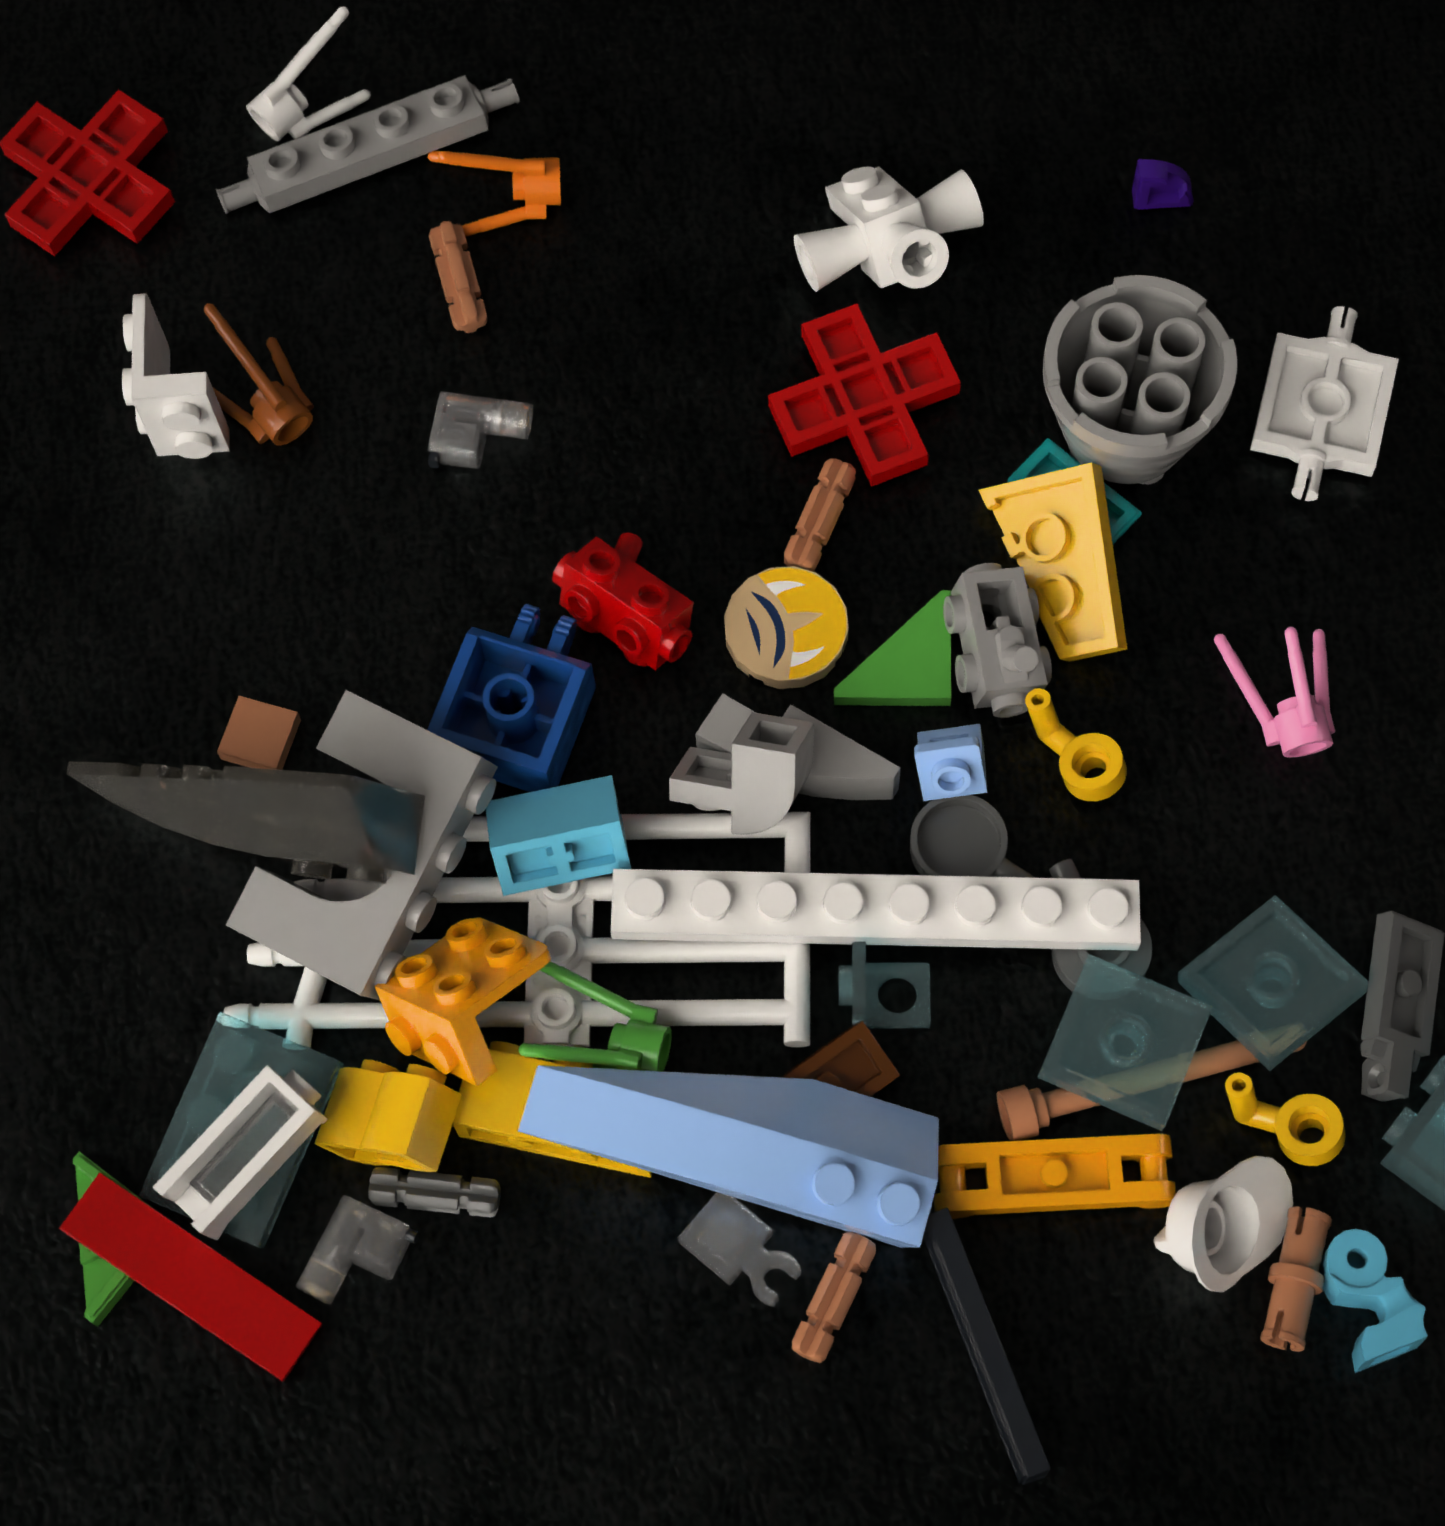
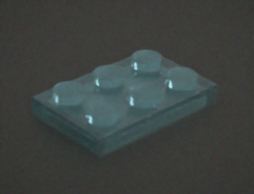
[138,1012,344,1248]

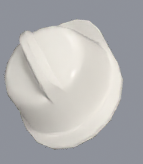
[1154,1156,1293,1292]

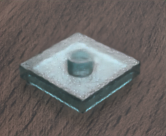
[1178,895,1368,1071]
[1037,954,1213,1131]

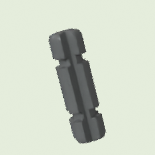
[368,1167,501,1218]

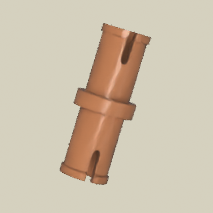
[1260,1206,1332,1352]

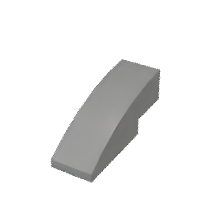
[695,694,900,800]

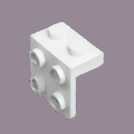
[122,293,230,459]

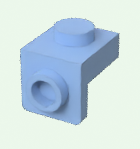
[914,724,987,801]

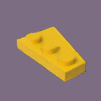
[978,462,1128,662]

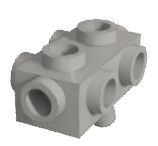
[943,563,1052,718]

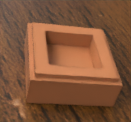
[217,696,301,776]

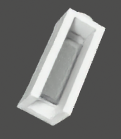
[153,1065,328,1241]

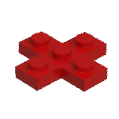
[0,90,175,256]
[768,304,961,487]

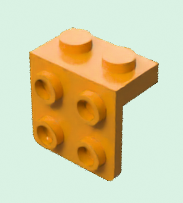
[374,917,551,1086]

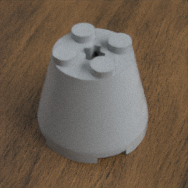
[1043,275,1237,485]

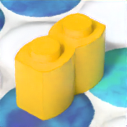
[314,1060,462,1172]

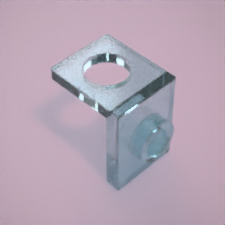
[839,941,931,1028]

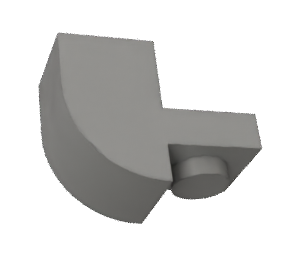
[669,712,814,834]

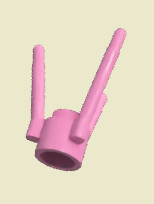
[1214,627,1336,758]

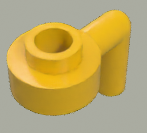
[1025,688,1127,801]
[1225,1073,1345,1166]

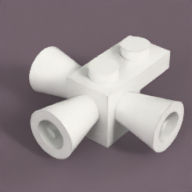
[794,167,984,292]

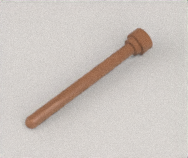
[997,1025,1307,1141]

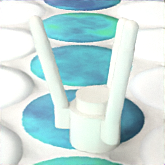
[246,6,370,141]

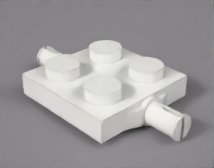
[1250,306,1399,501]

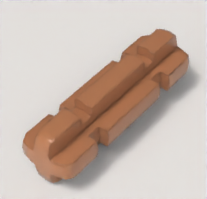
[429,221,488,334]
[784,458,856,572]
[792,1231,876,1363]

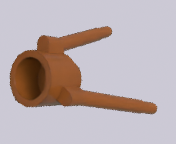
[204,303,314,446]

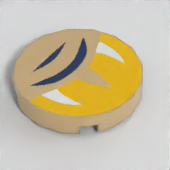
[724,566,848,689]

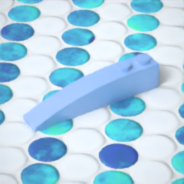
[517,1065,939,1248]

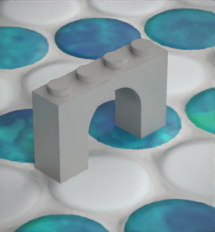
[226,690,498,1000]

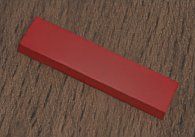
[59,1172,322,1382]

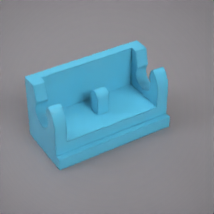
[486,775,631,896]

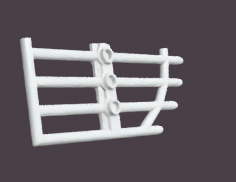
[223,812,810,1051]

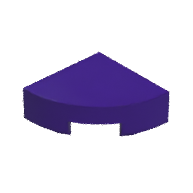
[1132,159,1193,210]

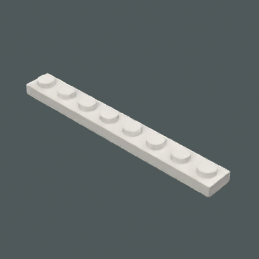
[611,869,1141,951]

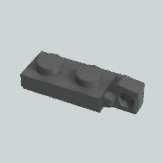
[1360,911,1445,1102]

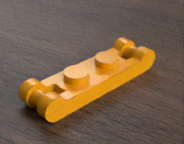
[934,1134,1176,1219]

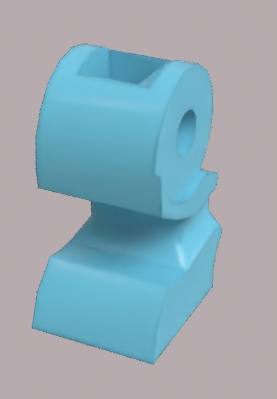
[1319,1229,1428,1373]

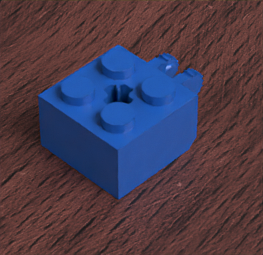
[427,604,596,792]

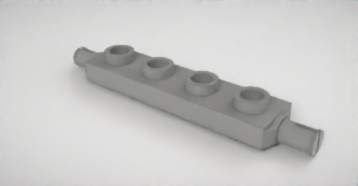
[216,75,520,214]

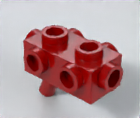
[552,532,694,671]

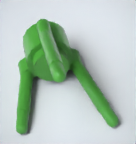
[518,961,672,1072]

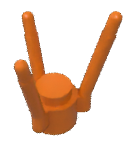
[428,151,561,237]

